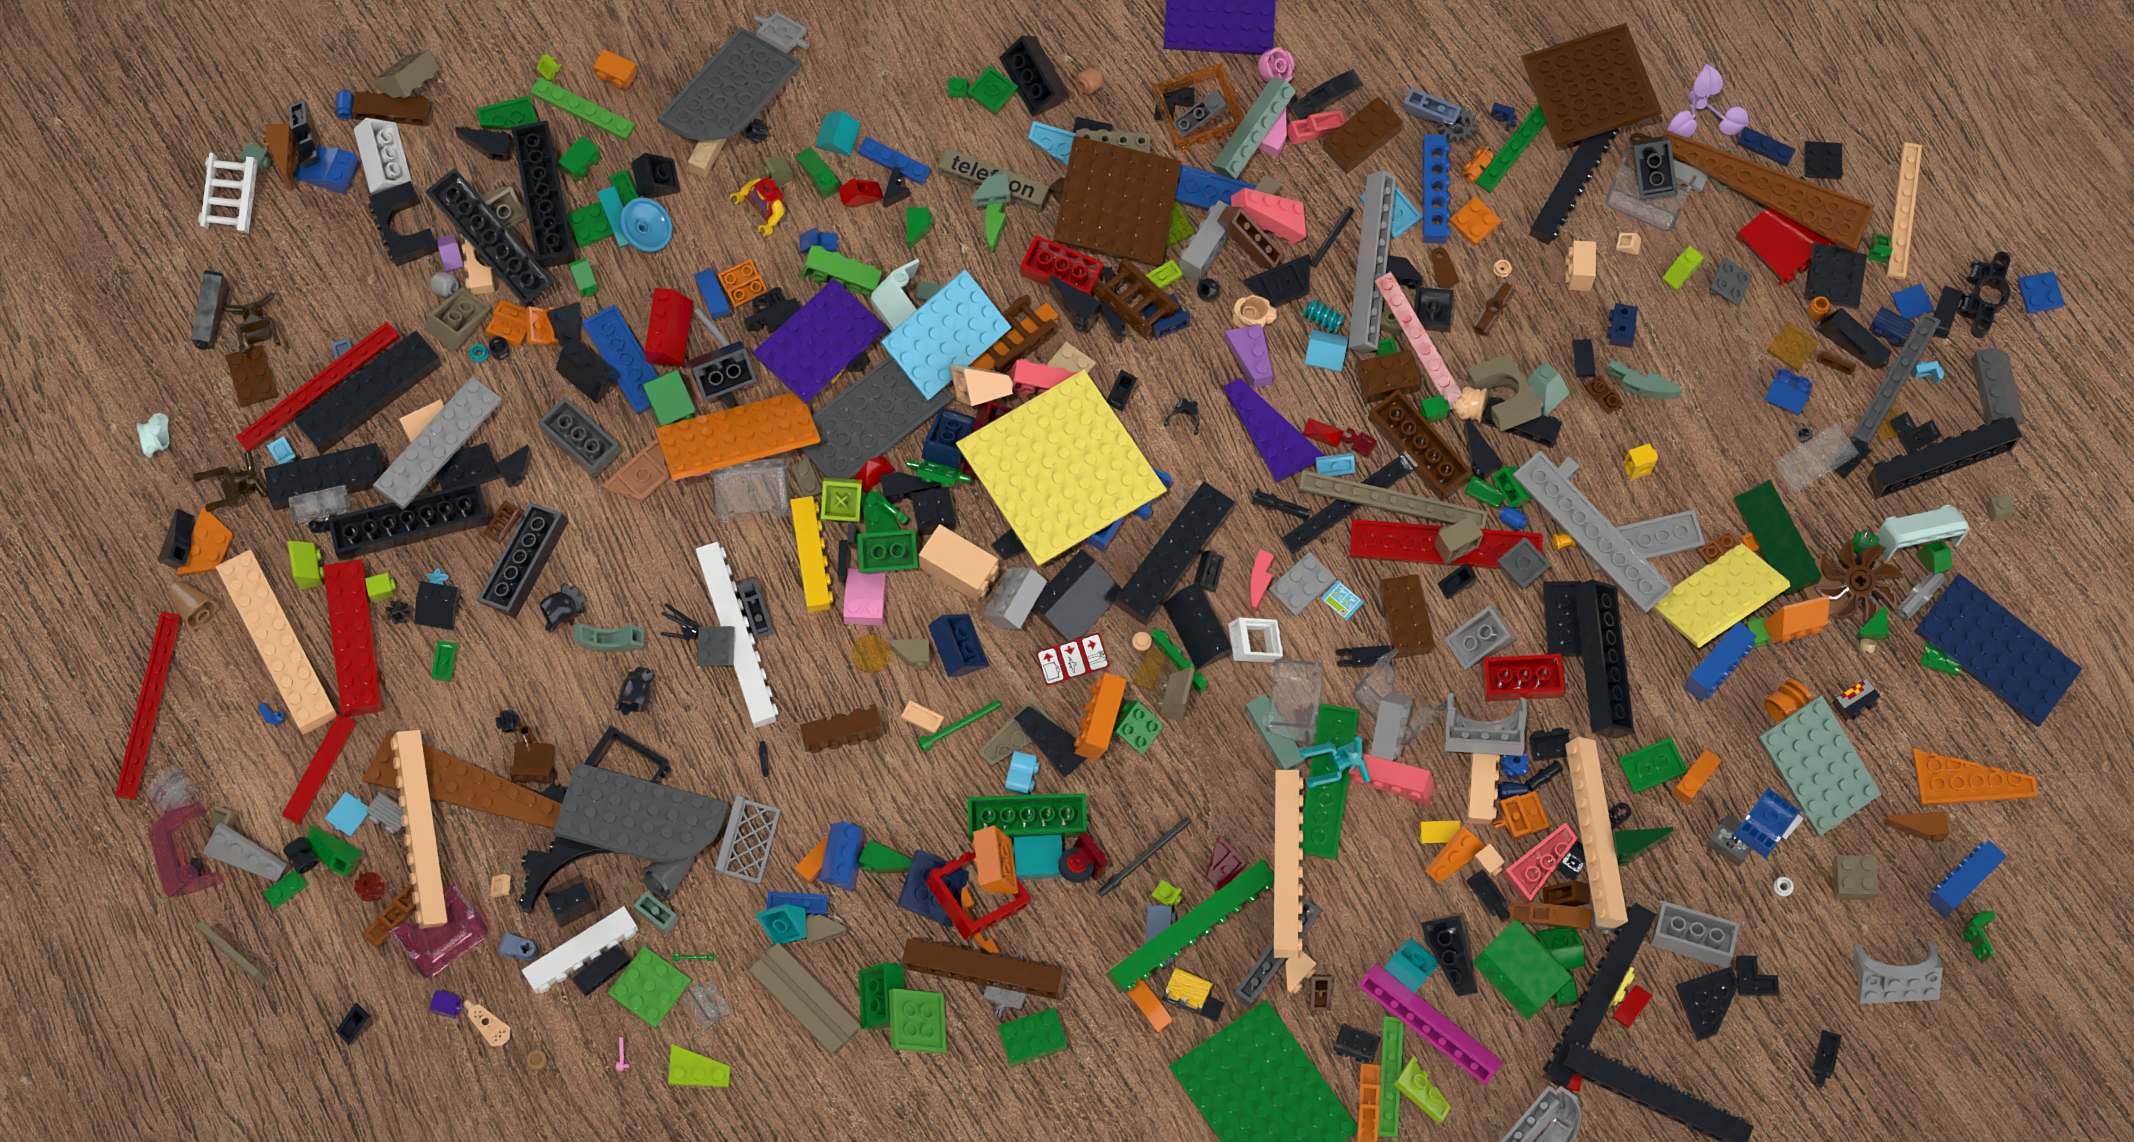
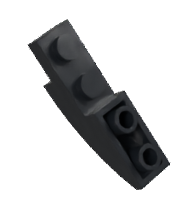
[1291,69,1363,120]
[1098,267,1125,343]

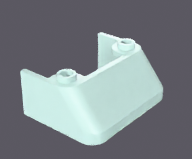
[870,259,919,331]
[1876,505,1970,562]

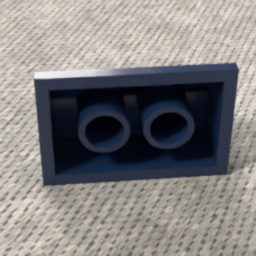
[928,614,989,677]

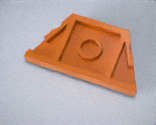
[176,507,234,577]

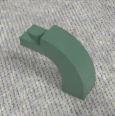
[574,623,644,652]

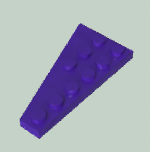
[1223,378,1325,483]

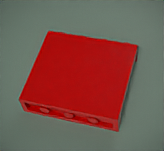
[1735,208,1836,286]

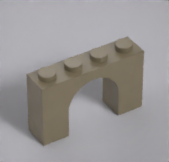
[1467,353,1543,432]

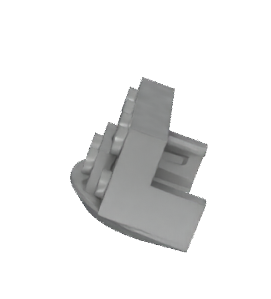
[1444,693,1527,756]
[1853,941,1943,1004]
[1500,1085,1582,1142]

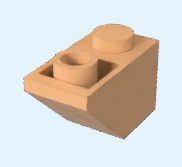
[1284,951,1317,996]

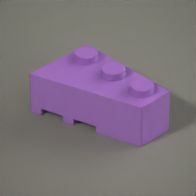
[1224,325,1273,388]

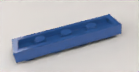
[858,136,931,186]

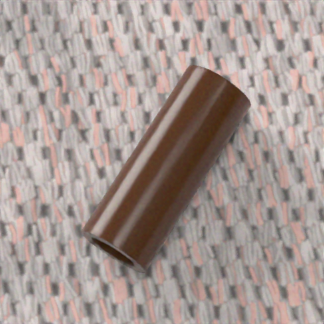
[519,725,534,743]

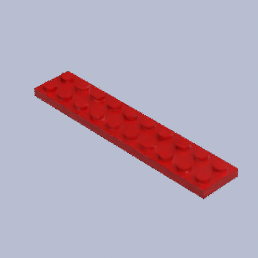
[1349,519,1543,569]

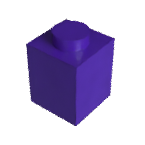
[429,990,463,1019]

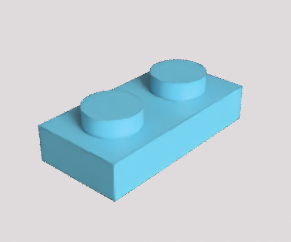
[1315,453,1355,476]

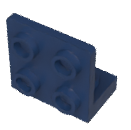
[1141,293,1191,340]

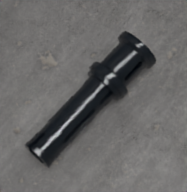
[1251,488,1310,520]

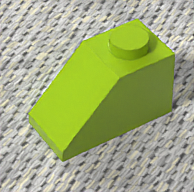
[1662,246,1704,291]

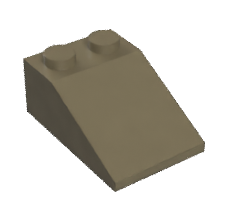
[424,287,492,351]
[1158,667,1195,722]

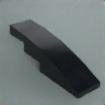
[288,100,320,168]

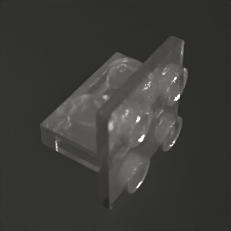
[683,981,732,1031]

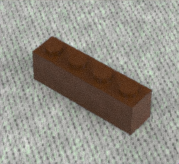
[352,91,431,126]
[1217,206,1284,268]

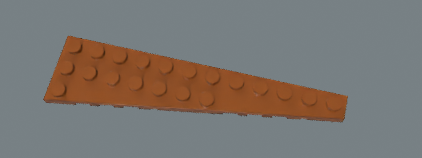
[1662,130,1875,253]
[362,729,562,830]

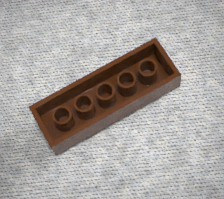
[1368,389,1473,501]

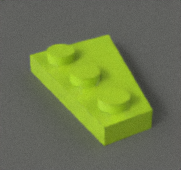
[668,1044,730,1088]

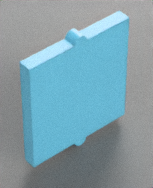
[325,792,368,837]

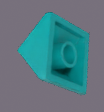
[815,111,861,157]
[755,904,807,945]

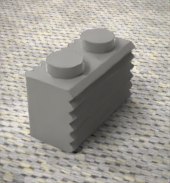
[366,792,405,836]

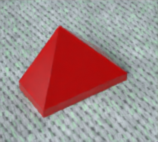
[1302,418,1344,448]
[854,456,895,493]

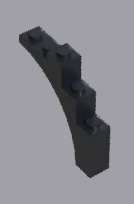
[519,836,626,914]

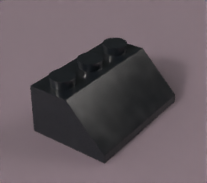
[555,336,621,404]
[688,340,757,401]

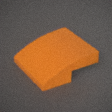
[485,299,527,348]
[525,306,560,346]

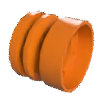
[1764,679,1814,723]

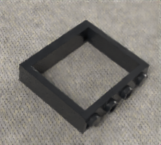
[566,726,671,791]

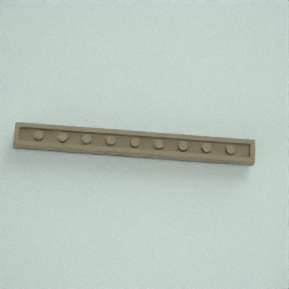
[1298,470,1488,529]

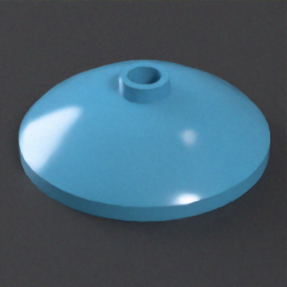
[620,198,672,252]

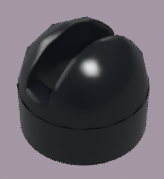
[1796,427,1813,443]

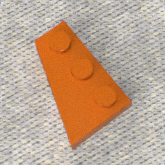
[1424,826,1486,884]

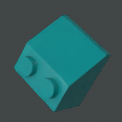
[1384,938,1440,993]

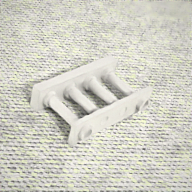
[198,153,258,234]

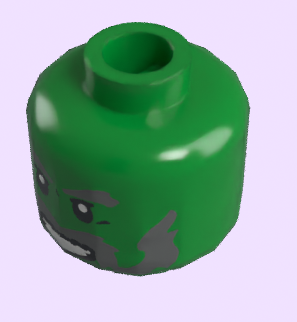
[1853,529,1881,554]

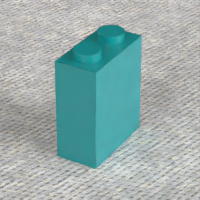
[1012,835,1063,880]

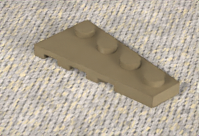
[977,698,1059,767]

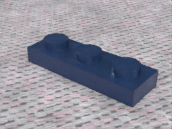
[1737,126,1795,167]

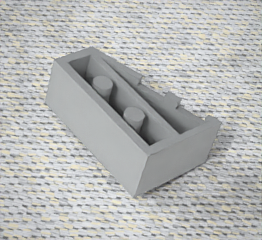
[1370,691,1413,761]

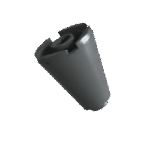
[640,856,694,901]

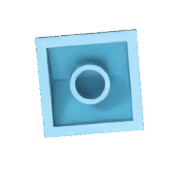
[1304,330,1349,372]

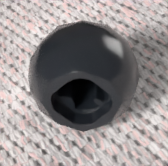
[1196,278,1220,302]

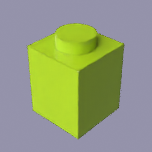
[365,573,396,602]

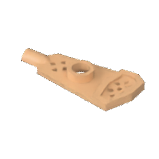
[463,1000,511,1047]

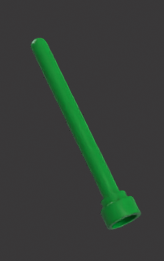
[917,700,1002,752]

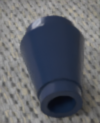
[1497,782,1528,800]

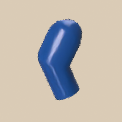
[258,703,285,725]

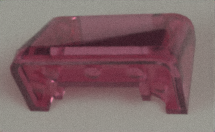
[389,884,488,978]

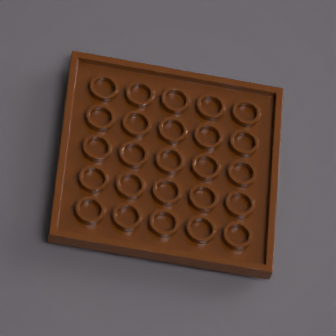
[1521,23,1662,147]
[1053,136,1182,267]

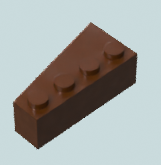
[800,703,882,753]

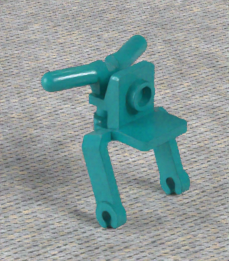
[1299,736,1371,788]

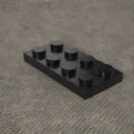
[1542,581,1583,657]

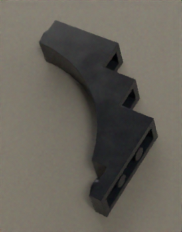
[744,298,867,373]

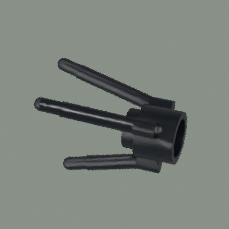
[661,603,701,641]

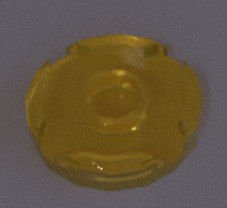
[852,635,890,673]

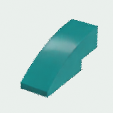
[597,186,630,248]

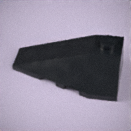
[1421,912,1478,997]

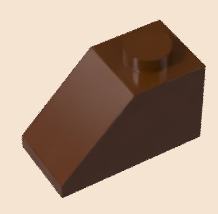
[1542,880,1590,907]

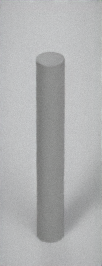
[694,307,730,347]

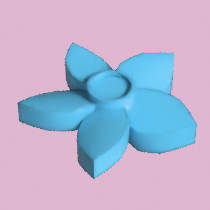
[426,568,449,585]

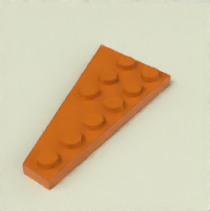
[1912,748,2038,806]

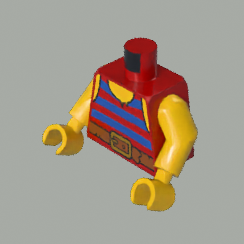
[730,177,784,236]

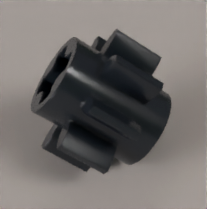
[745,119,768,143]
[386,599,410,624]
[495,710,520,733]

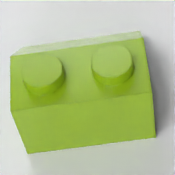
[287,541,324,590]

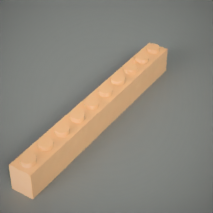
[391,730,447,929]
[1565,737,1628,929]
[1274,770,1303,958]

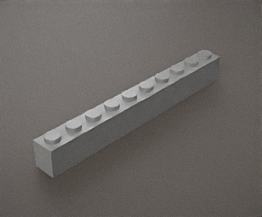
[1348,170,1396,354]

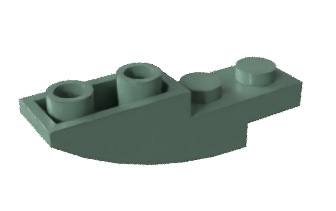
[1606,360,1683,400]

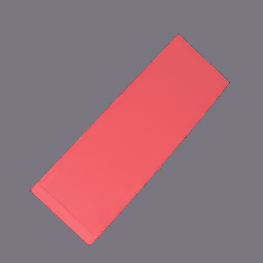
[1286,110,1346,145]
[1250,549,1274,614]

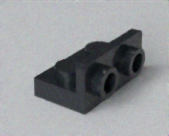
[1529,727,1570,762]

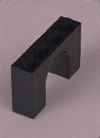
[368,181,439,267]

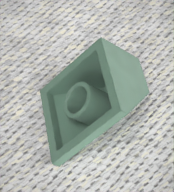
[1526,361,1570,416]

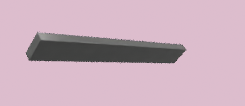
[1851,312,1941,446]

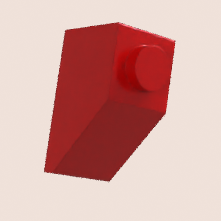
[838,178,883,207]

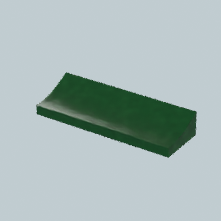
[1733,479,1822,596]

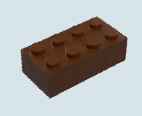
[1322,96,1403,174]
[1378,574,1433,659]

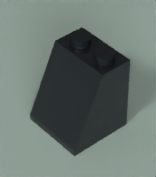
[543,875,596,928]

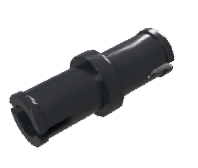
[1525,760,1563,792]

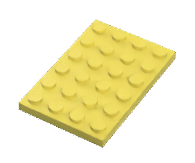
[1652,543,1790,648]

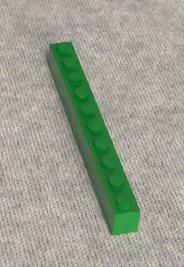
[1105,859,1275,994]

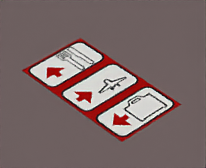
[1035,632,1110,686]

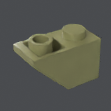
[762,157,794,188]

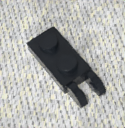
[1336,645,1391,668]

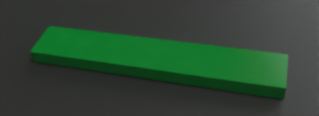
[1475,103,1546,193]

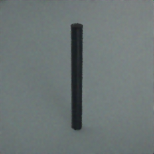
[1309,206,1354,268]

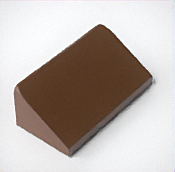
[1816,350,1856,375]

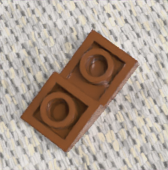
[1698,529,1741,565]

